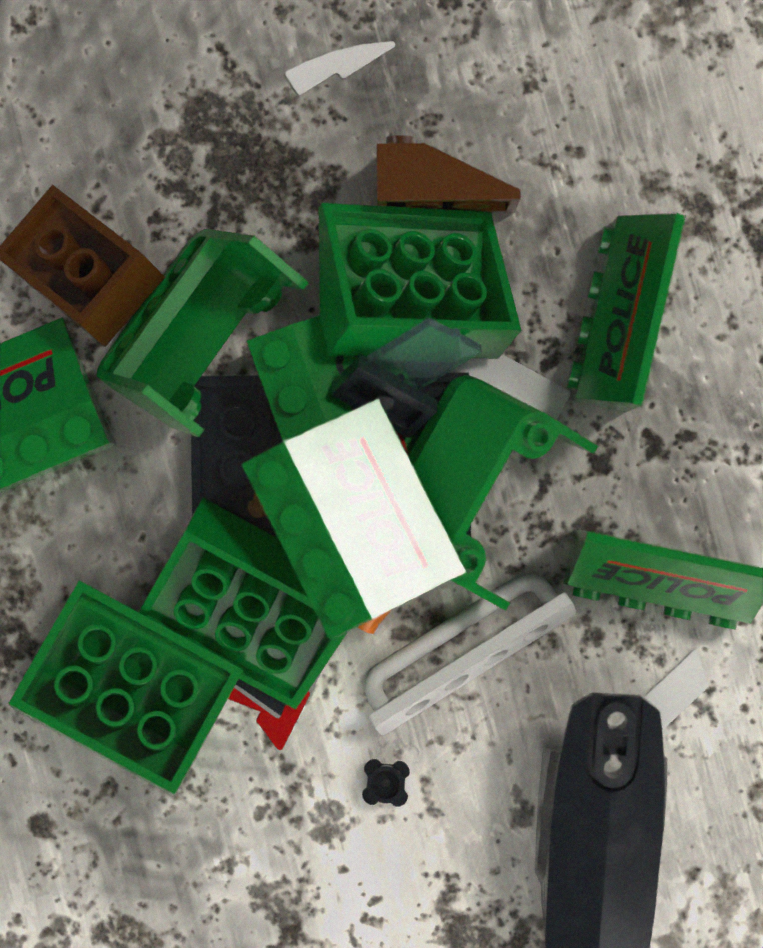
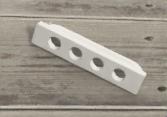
[365,574,577,736]

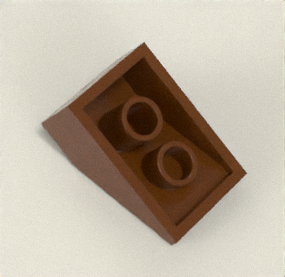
[377,135,521,213]
[0,184,165,347]

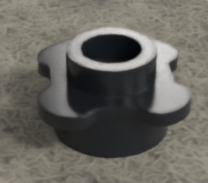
[362,759,410,807]

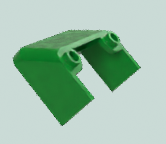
[96,229,309,437]
[408,375,598,611]

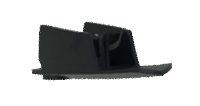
[535,692,667,948]

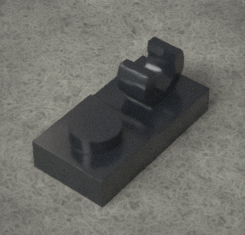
[331,355,438,438]

